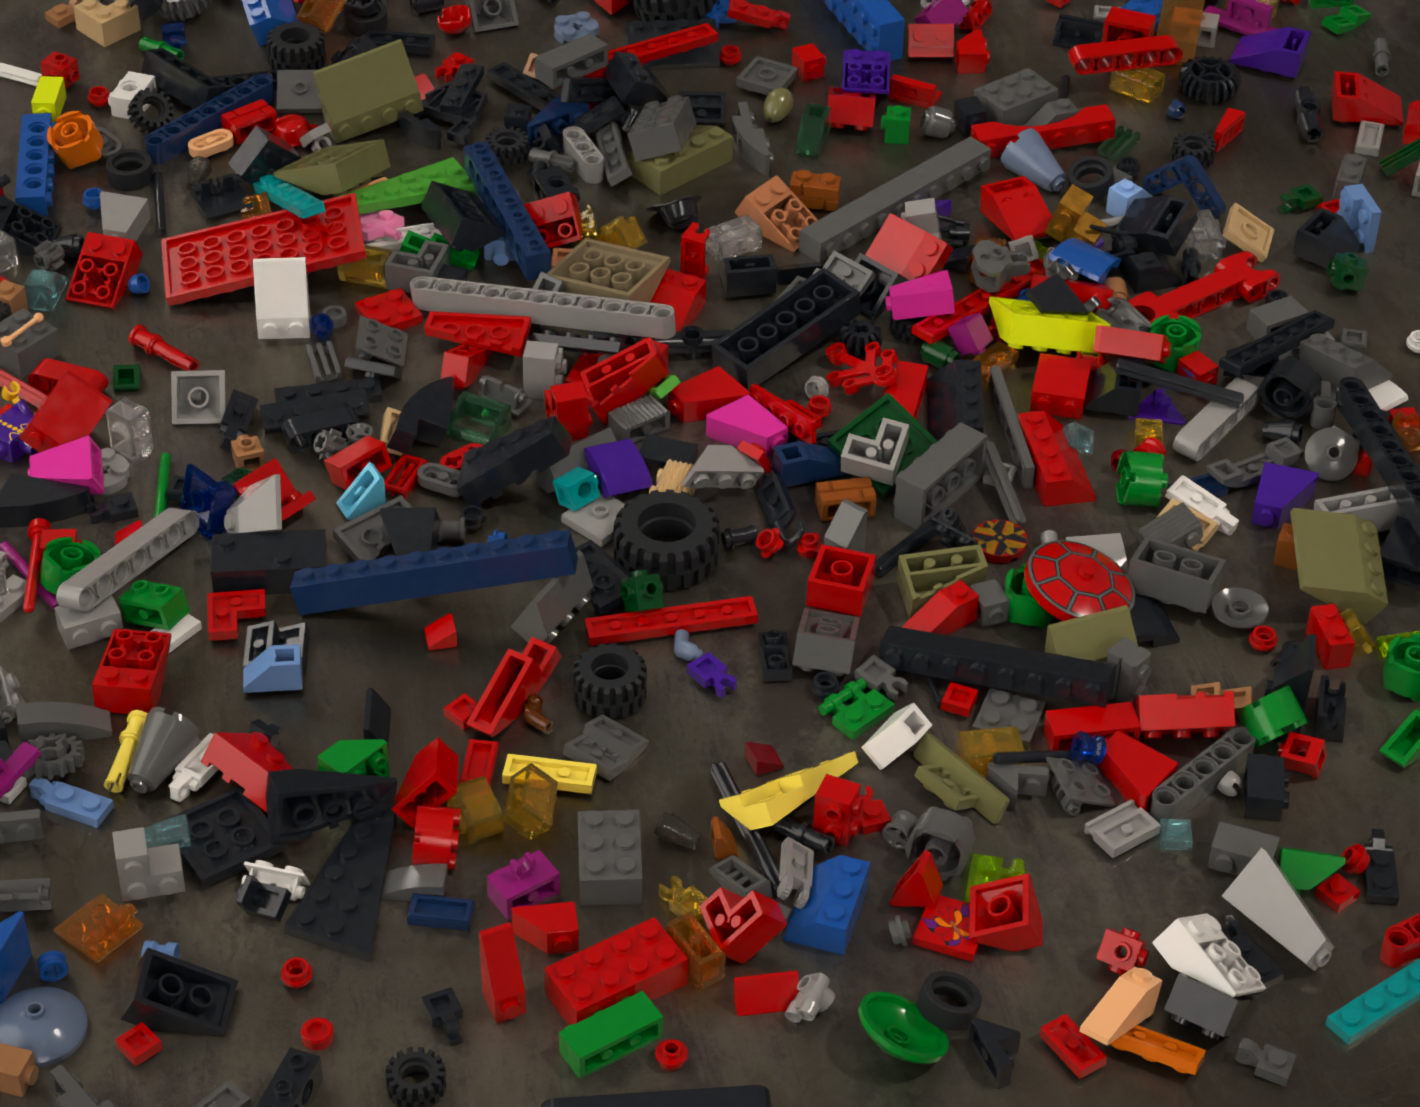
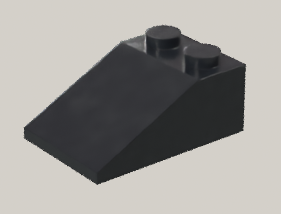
[603,51,670,107]
[121,947,238,1037]

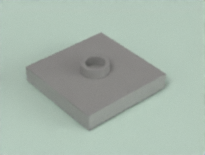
[561,489,625,547]

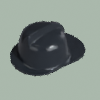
[645,195,702,229]

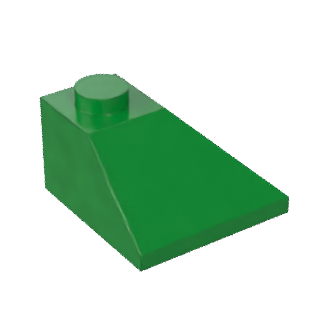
[1277,846,1346,895]

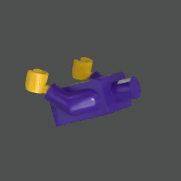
[0,381,39,462]

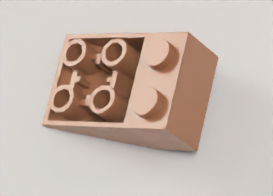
[735,175,818,252]

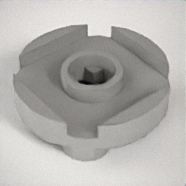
[100,448,131,495]

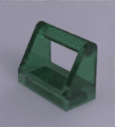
[446,391,512,445]

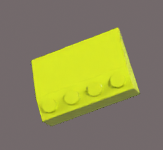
[989,296,1111,356]

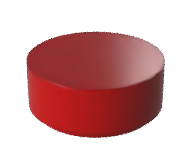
[301,1017,334,1050]

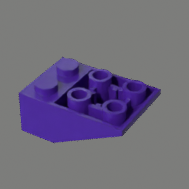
[1230,27,1311,78]
[842,49,890,94]

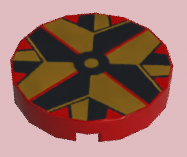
[973,519,1027,564]

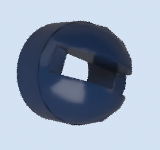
[1166,99,1186,120]

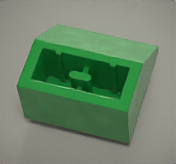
[317,739,390,777]

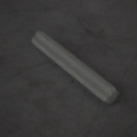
[985,440,1026,528]

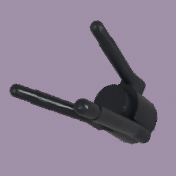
[937,214,970,247]
[1089,224,1138,258]

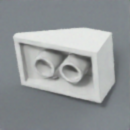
[253,257,311,339]

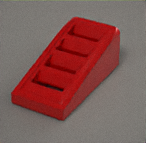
[1214,108,1245,153]

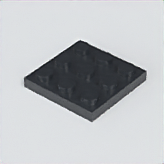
[159,786,286,888]

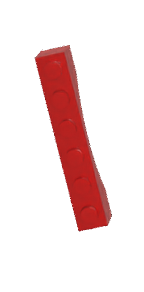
[971,104,1116,159]

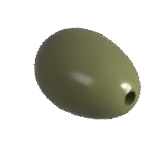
[763,87,794,123]

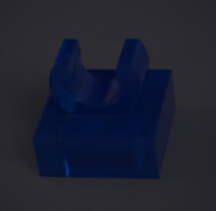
[161,22,186,49]

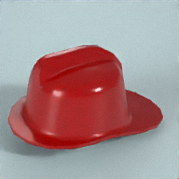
[272,114,326,147]

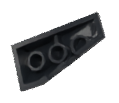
[265,769,398,843]

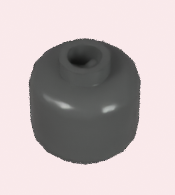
[920,106,956,139]

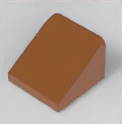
[711,816,738,860]

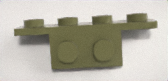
[914,732,1010,824]

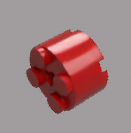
[411,805,461,871]

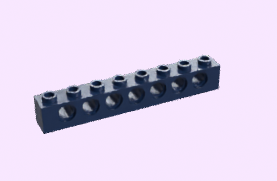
[464,141,551,281]

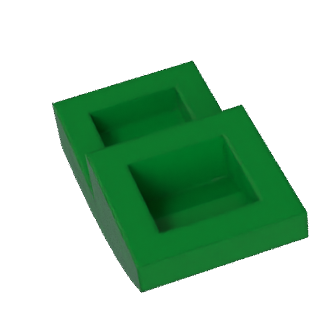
[1321,4,1372,35]

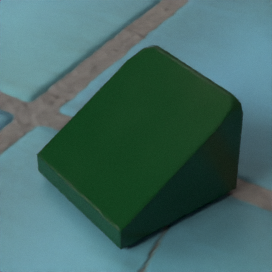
[113,364,141,391]

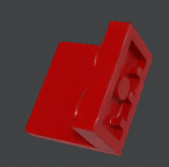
[233,458,316,521]

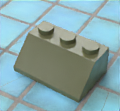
[1045,605,1138,663]

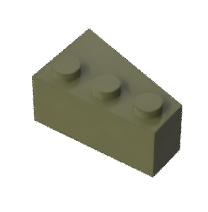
[896,544,988,619]

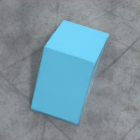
[336,462,386,521]

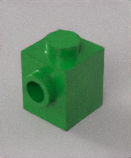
[881,105,911,145]

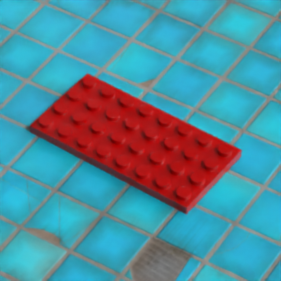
[161,193,367,306]

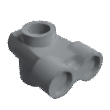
[785,973,835,1023]

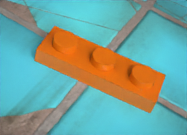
[1111,1025,1206,1075]

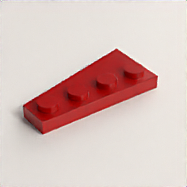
[424,311,531,357]

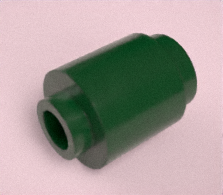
[920,340,961,370]

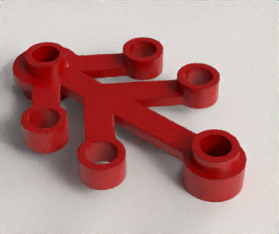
[825,342,899,395]

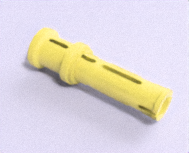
[104,710,148,793]

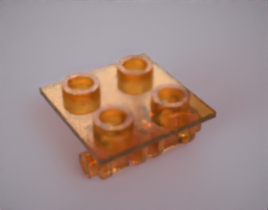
[54,893,145,963]

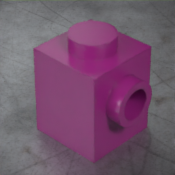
[947,313,994,356]

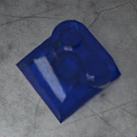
[180,464,235,539]

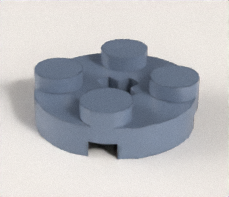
[554,11,599,44]

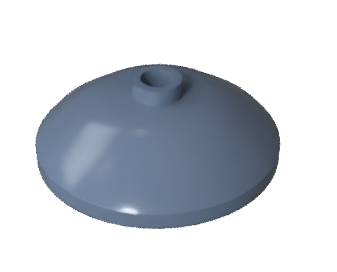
[0,987,88,1068]

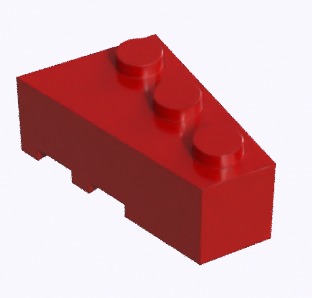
[1134,691,1235,740]
[201,732,293,812]

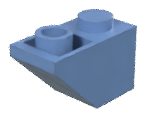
[243,644,303,693]

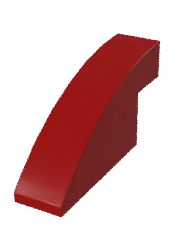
[466,637,562,737]

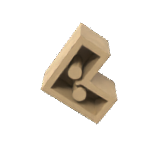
[73,0,141,47]

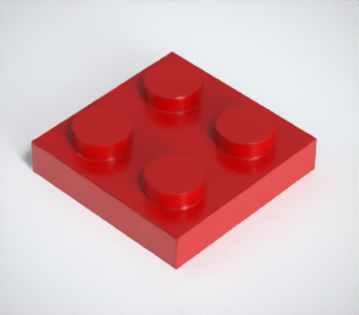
[355,288,423,330]

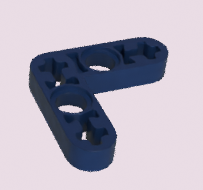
[1142,155,1226,221]

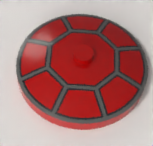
[1024,540,1135,621]

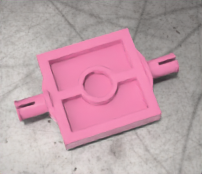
[360,210,404,242]

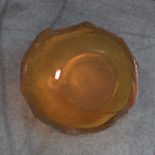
[1390,412,1420,452]

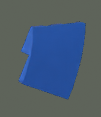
[1048,238,1122,284]

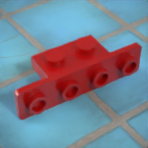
[750,384,822,444]

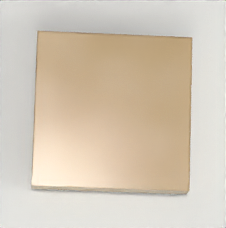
[1222,203,1274,263]

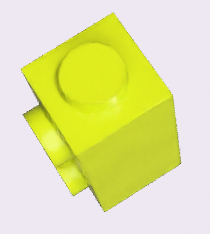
[31,76,66,123]

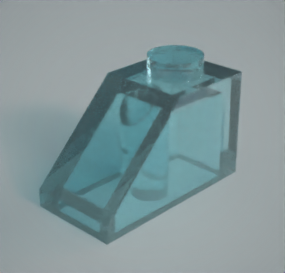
[24,269,68,312]

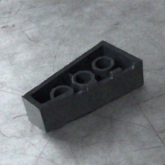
[456,415,572,508]

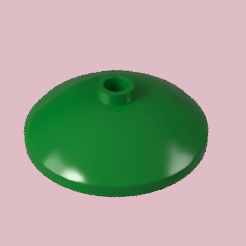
[858,992,949,1064]

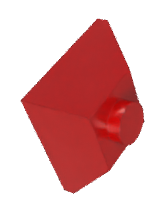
[969,873,1043,952]

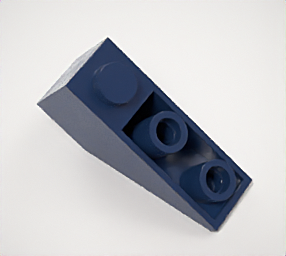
[527,96,589,146]
[772,441,849,487]

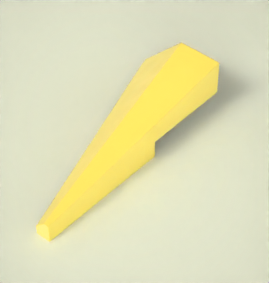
[719,751,859,830]

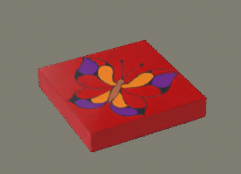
[912,895,980,962]

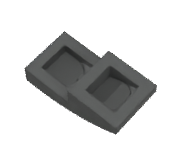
[382,863,448,902]

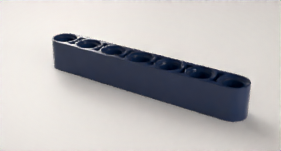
[144,74,275,165]

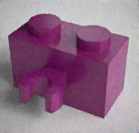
[913,0,969,27]
[487,850,560,920]

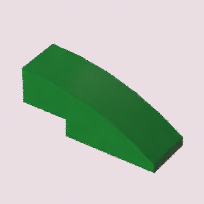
[400,230,481,270]
[1379,709,1420,768]

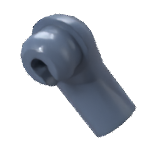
[674,629,703,661]

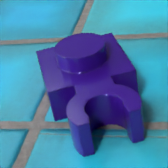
[687,652,737,698]

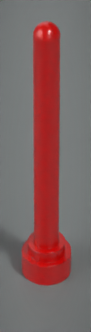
[23,518,51,614]

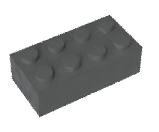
[627,95,696,162]
[893,422,987,529]

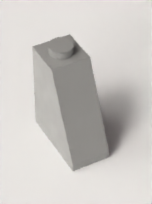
[100,191,151,241]

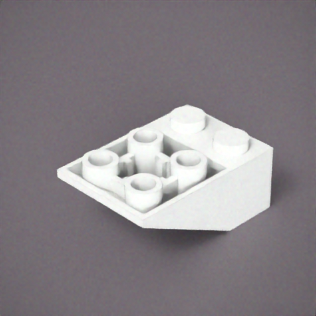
[1152,913,1266,997]

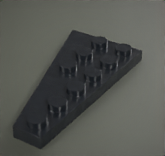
[284,807,397,963]

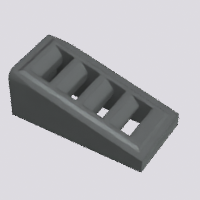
[709,855,773,899]

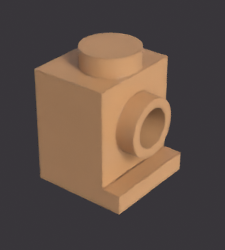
[231,435,266,477]

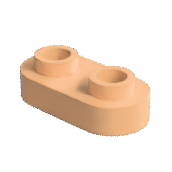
[188,129,234,160]

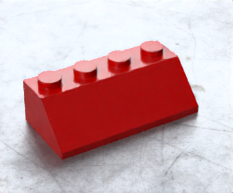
[1018,411,1096,507]

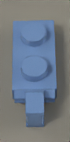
[29,777,114,828]

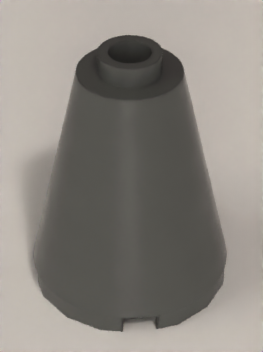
[127,707,202,793]

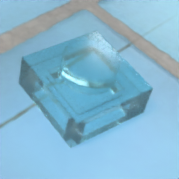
[1159,818,1193,850]

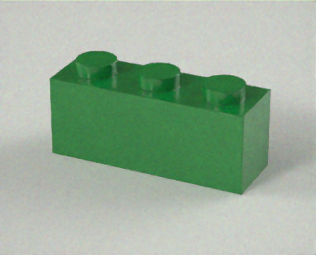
[559,991,664,1079]

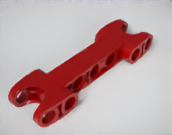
[1128,251,1281,323]

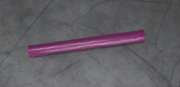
[0,541,59,612]

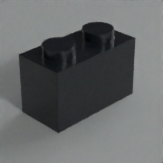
[1244,753,1290,821]

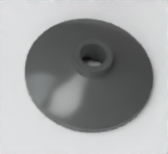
[1304,428,1358,481]
[1211,587,1269,629]

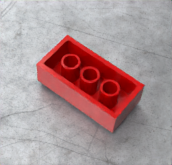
[544,917,688,1025]

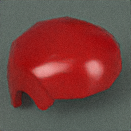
[437,5,472,35]

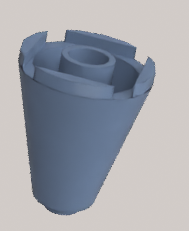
[1001,128,1066,192]

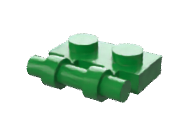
[818,678,895,740]

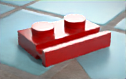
[907,24,954,58]

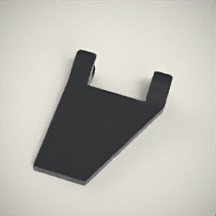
[1025,264,1102,315]

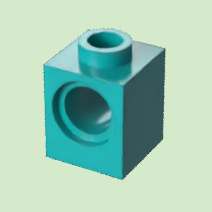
[552,466,600,511]

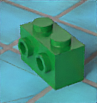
[118,580,190,630]

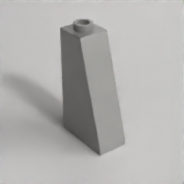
[1222,848,1335,972]

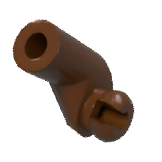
[523,694,553,733]

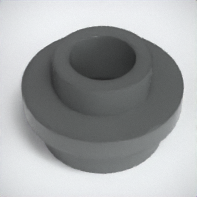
[888,915,912,947]

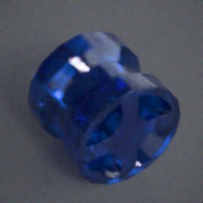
[1071,731,1107,765]

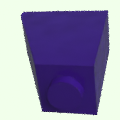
[1251,462,1319,529]

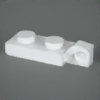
[1165,475,1239,536]
[169,733,218,802]

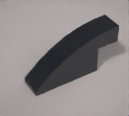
[387,376,455,454]
[0,473,91,528]

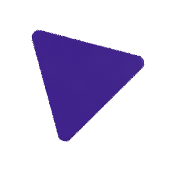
[1128,388,1186,425]

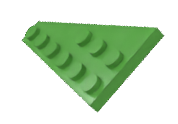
[340,157,477,214]

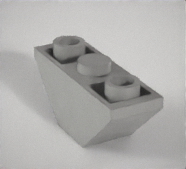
[682,445,764,489]

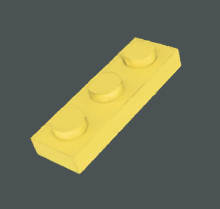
[502,754,597,794]

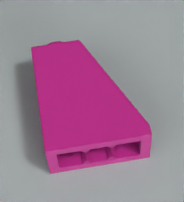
[885,270,955,320]
[706,395,788,457]
[27,435,105,494]

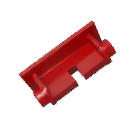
[958,0,992,31]

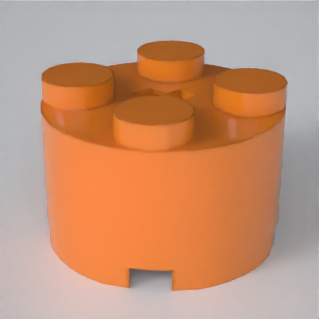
[47,111,104,169]

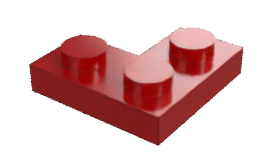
[207,589,266,641]

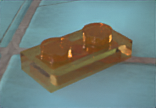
[973,341,1019,383]

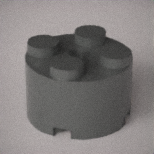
[905,806,975,881]

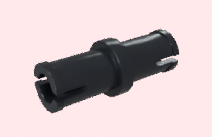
[1181,247,1201,285]
[773,816,835,855]

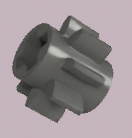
[33,240,65,273]
[314,428,347,461]

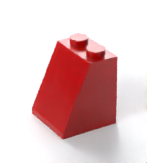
[19,369,113,452]

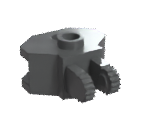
[971,240,1031,293]

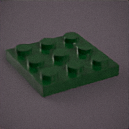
[828,393,938,498]

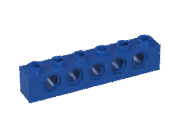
[15,113,56,217]

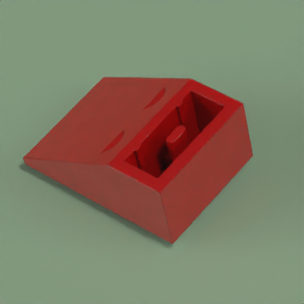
[1330,71,1404,126]
[980,176,1052,240]
[65,232,143,309]
[92,629,172,714]

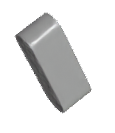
[563,126,604,184]

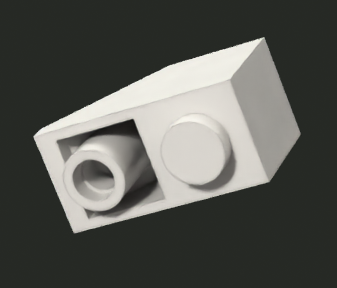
[861,703,932,770]

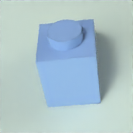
[1106,178,1153,217]

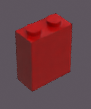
[1029,353,1092,420]

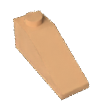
[1079,967,1163,1046]

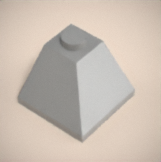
[171,370,226,425]
[224,474,282,533]

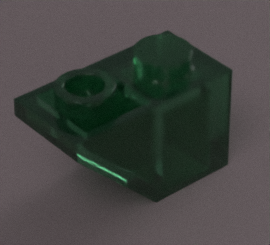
[795,103,831,156]

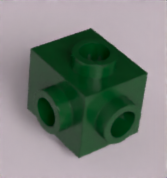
[1327,252,1369,292]
[620,569,664,613]

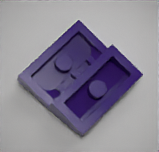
[584,439,653,498]

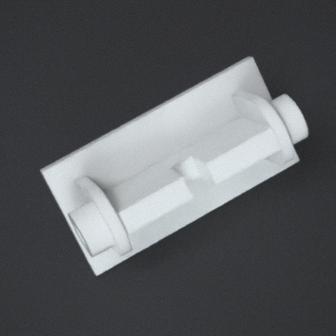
[241,860,310,901]

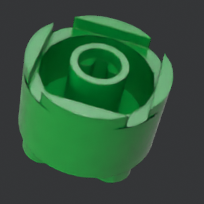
[1150,315,1202,374]
[1116,451,1168,508]
[41,537,100,595]
[1004,563,1056,628]
[1382,634,1420,702]
[1236,685,1308,748]

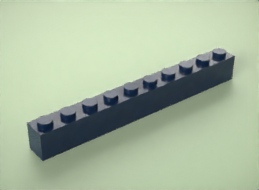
[290,530,578,615]

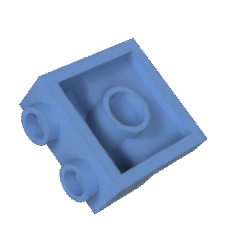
[1336,184,1382,253]

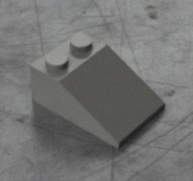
[792,608,860,676]

